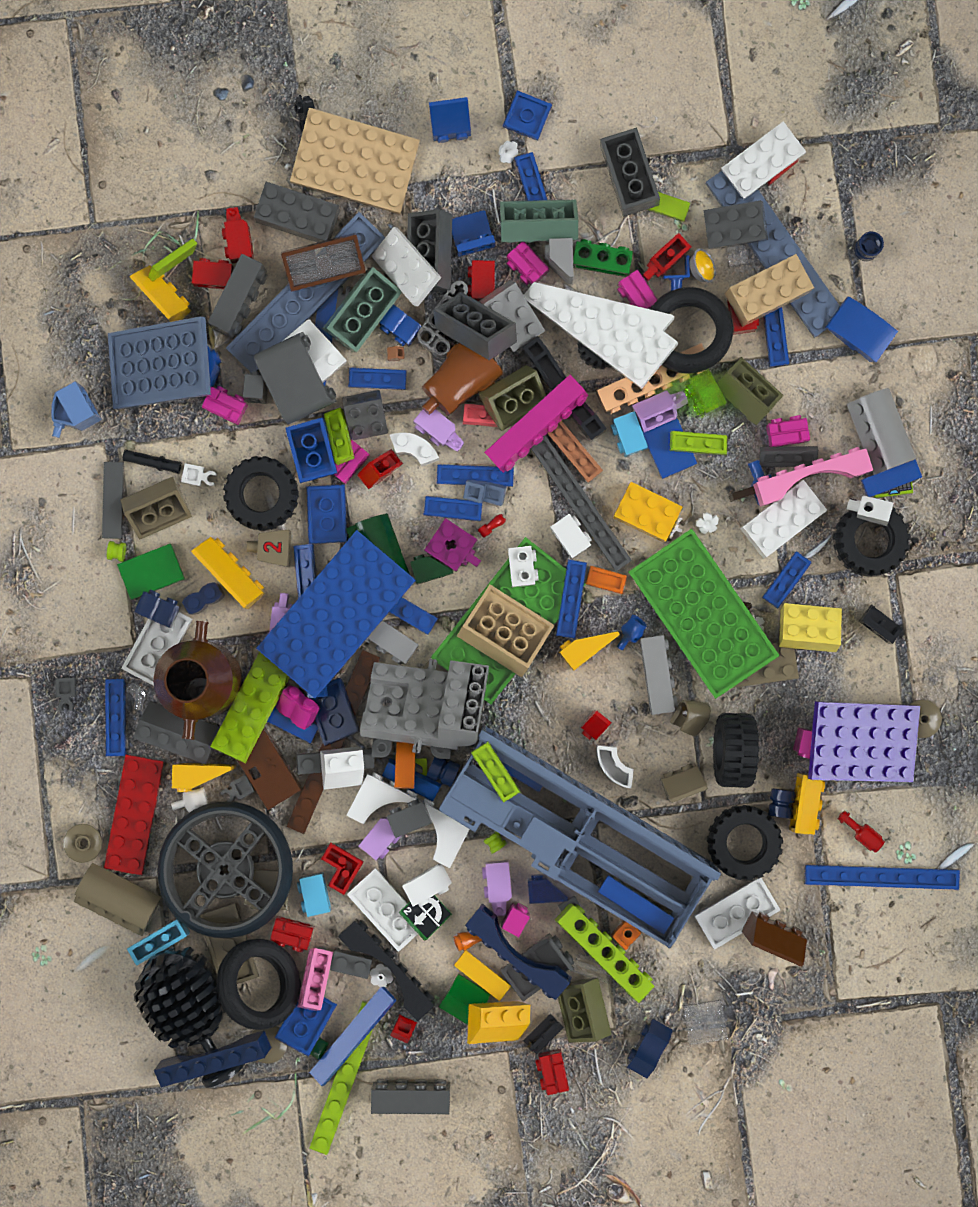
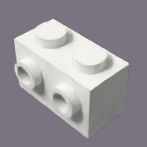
[550,514,592,559]
[508,546,539,588]

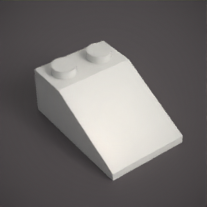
[283,319,347,382]

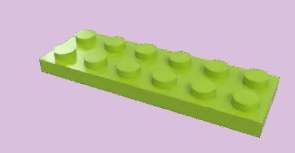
[210,652,290,763]

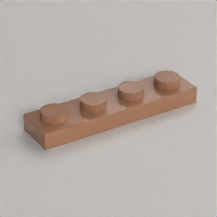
[547,420,603,483]

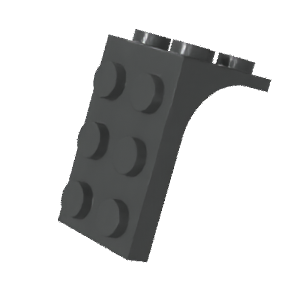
[500,933,574,1002]

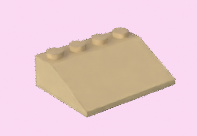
[457,585,555,677]

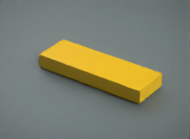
[454,950,511,1001]

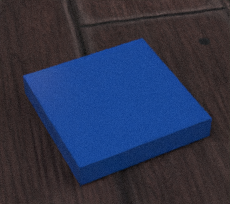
[503,90,552,141]

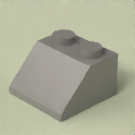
[545,238,574,284]

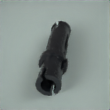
[122,449,182,474]

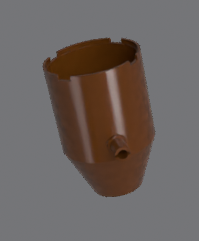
[153,621,242,740]

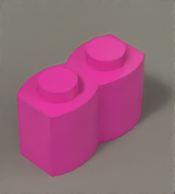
[276,685,319,730]

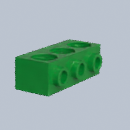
[573,239,633,277]

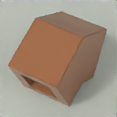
[387,346,404,361]

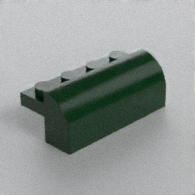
[346,513,413,586]

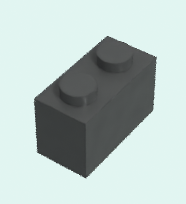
[243,372,268,404]
[387,799,432,838]
[330,948,373,979]

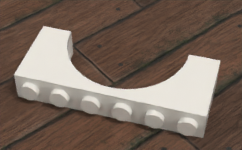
[346,772,470,868]

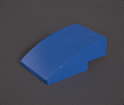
[825,296,898,362]

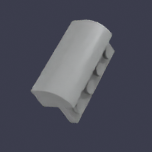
[847,388,916,475]

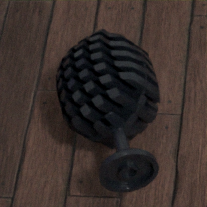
[134,947,245,1088]

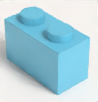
[610,411,648,457]
[297,872,332,917]

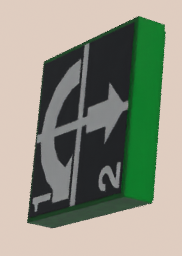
[398,895,452,941]

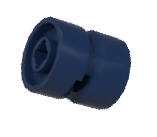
[854,231,884,262]
[426,757,461,787]
[768,788,796,819]

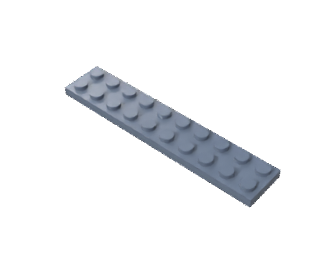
[705,171,840,338]
[226,212,385,372]

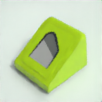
[415,758,427,776]

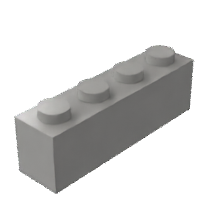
[365,620,419,665]
[639,635,678,715]

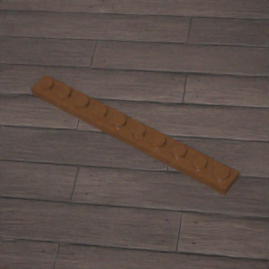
[286,650,380,834]

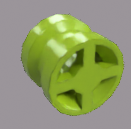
[107,541,126,562]
[483,832,507,854]

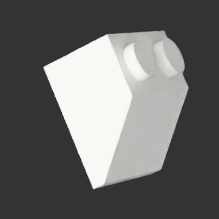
[320,746,364,790]

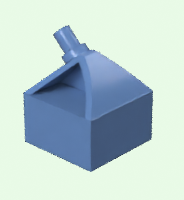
[51,381,102,438]

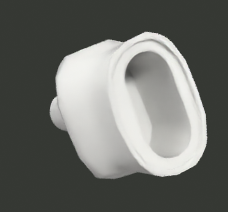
[171,787,208,813]

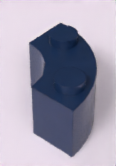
[627,1019,673,1078]

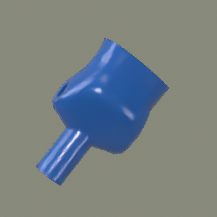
[617,614,647,650]

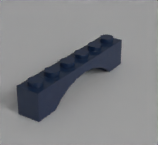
[465,904,572,1000]
[154,1030,272,1088]

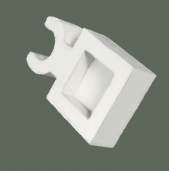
[181,463,217,486]

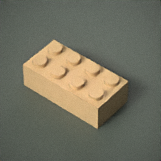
[725,254,814,327]

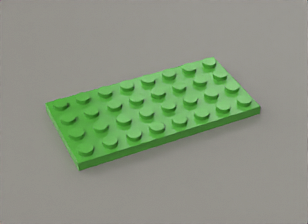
[629,529,780,699]
[431,537,586,705]

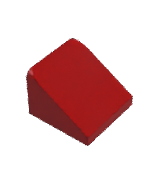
[390,1015,417,1043]

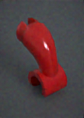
[478,514,506,538]

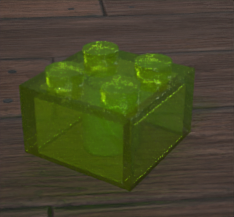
[684,369,727,418]

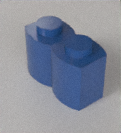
[379,304,422,347]

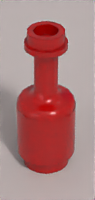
[837,810,885,853]

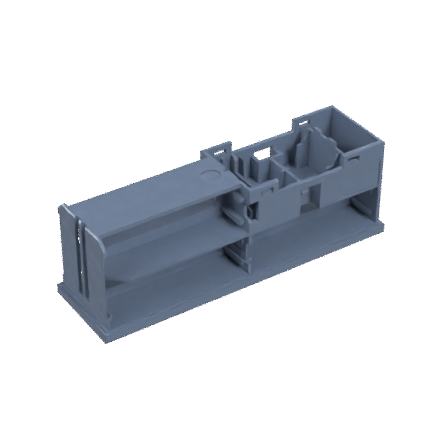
[439,725,721,948]

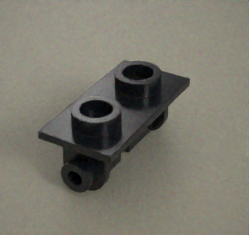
[294,95,315,132]
[523,1013,564,1055]

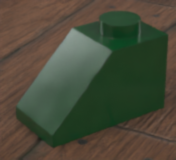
[410,554,454,585]

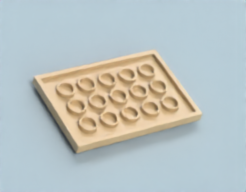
[290,108,420,214]

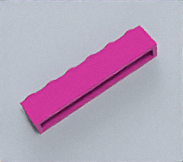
[484,375,589,473]

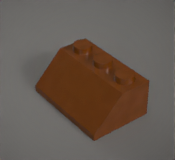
[742,911,807,967]

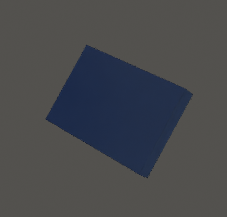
[306,678,360,746]

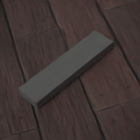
[102,462,124,539]

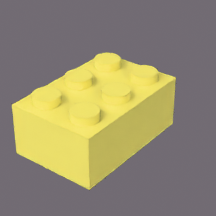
[779,603,842,652]

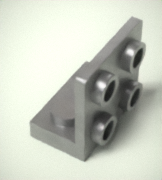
[342,390,388,440]

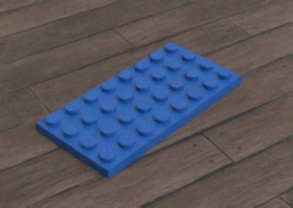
[256,530,416,699]

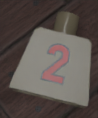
[247,530,291,567]

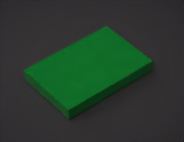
[117,543,185,600]

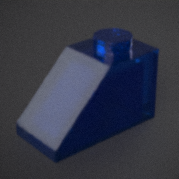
[527,874,568,904]

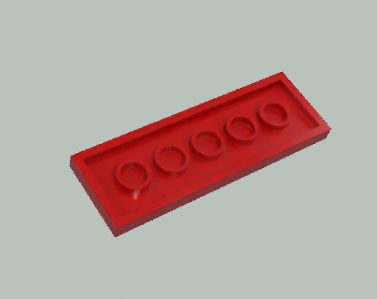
[104,754,165,875]

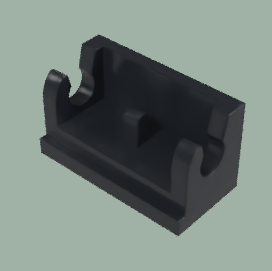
[859,604,903,644]

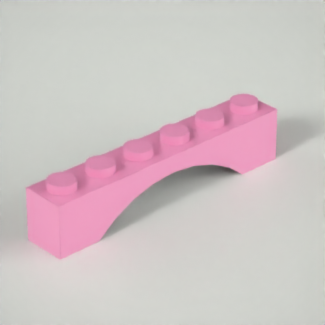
[753,447,873,507]

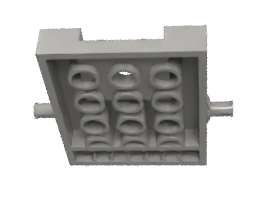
[360,659,489,753]

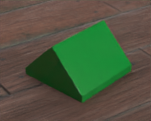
[438,973,491,1025]

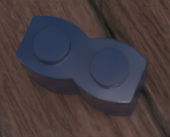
[182,582,225,615]
[134,589,181,628]

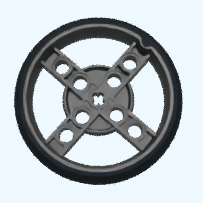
[157,801,293,938]

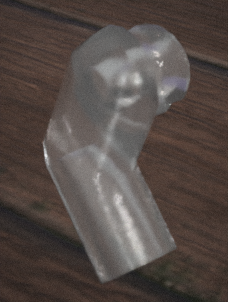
[126,683,146,711]

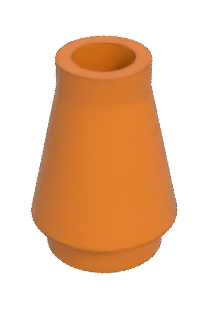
[453,932,482,951]

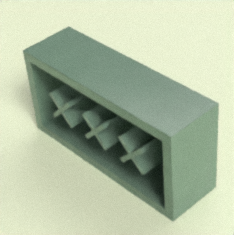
[500,199,579,243]

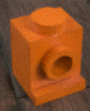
[611,921,642,950]

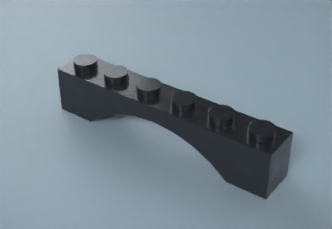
[522,336,607,443]
[338,919,435,1022]

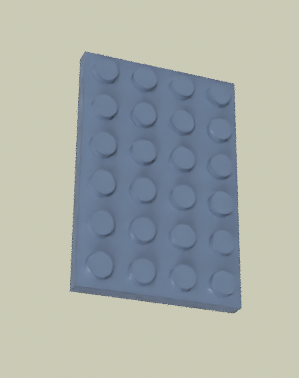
[108,316,211,410]

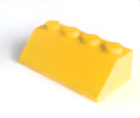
[191,537,265,609]

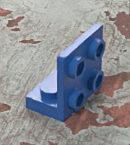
[452,210,495,257]

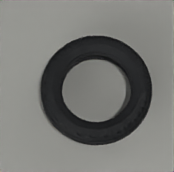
[650,287,733,373]
[216,939,301,1030]

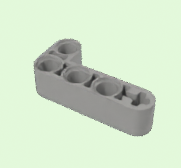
[417,281,468,358]

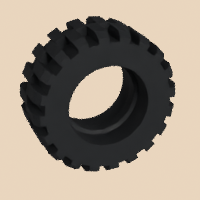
[223,456,299,531]
[833,506,911,576]
[713,713,759,788]
[707,805,783,881]

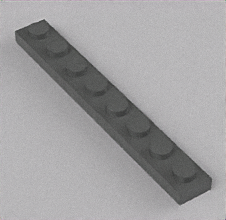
[531,435,632,572]

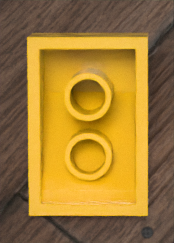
[558,631,620,670]
[172,763,236,792]

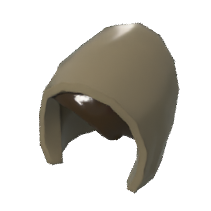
[670,700,711,737]

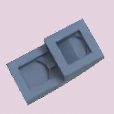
[463,480,507,506]

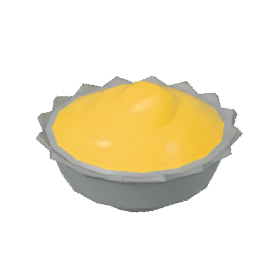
[689,248,716,283]

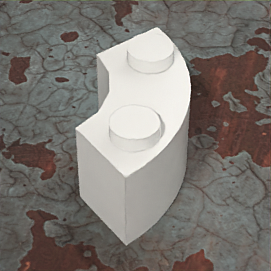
[390,433,439,467]
[596,744,634,789]
[402,863,452,907]

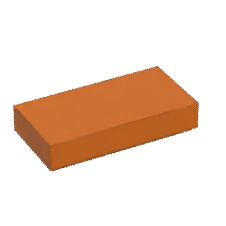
[585,566,627,594]

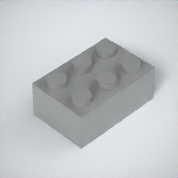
[479,280,545,352]

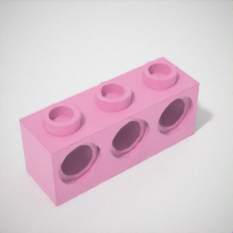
[297,948,333,1011]

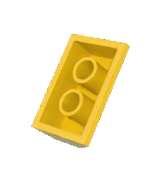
[130,265,191,322]
[789,773,825,835]
[467,1001,531,1044]

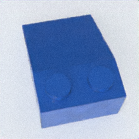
[429,97,471,143]
[285,418,337,483]

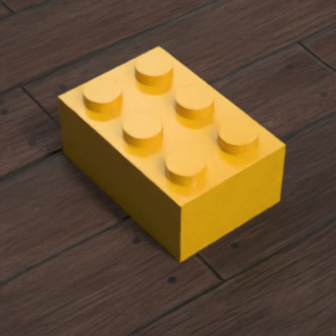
[613,482,682,543]

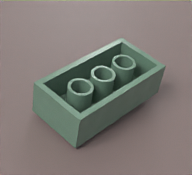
[322,267,402,352]

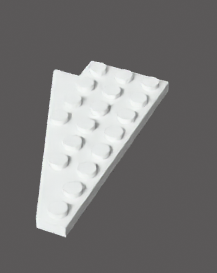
[524,282,678,389]

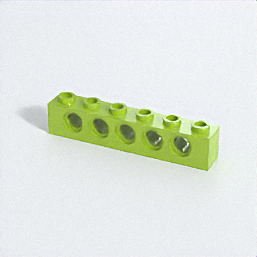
[554,903,655,1003]

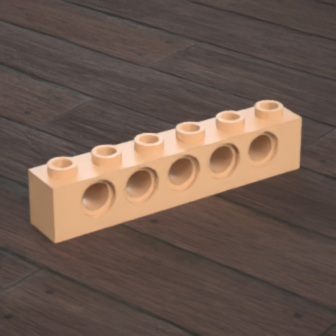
[596,343,708,414]

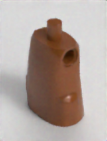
[422,343,503,416]

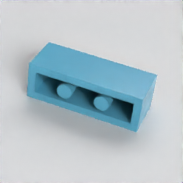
[127,919,190,966]

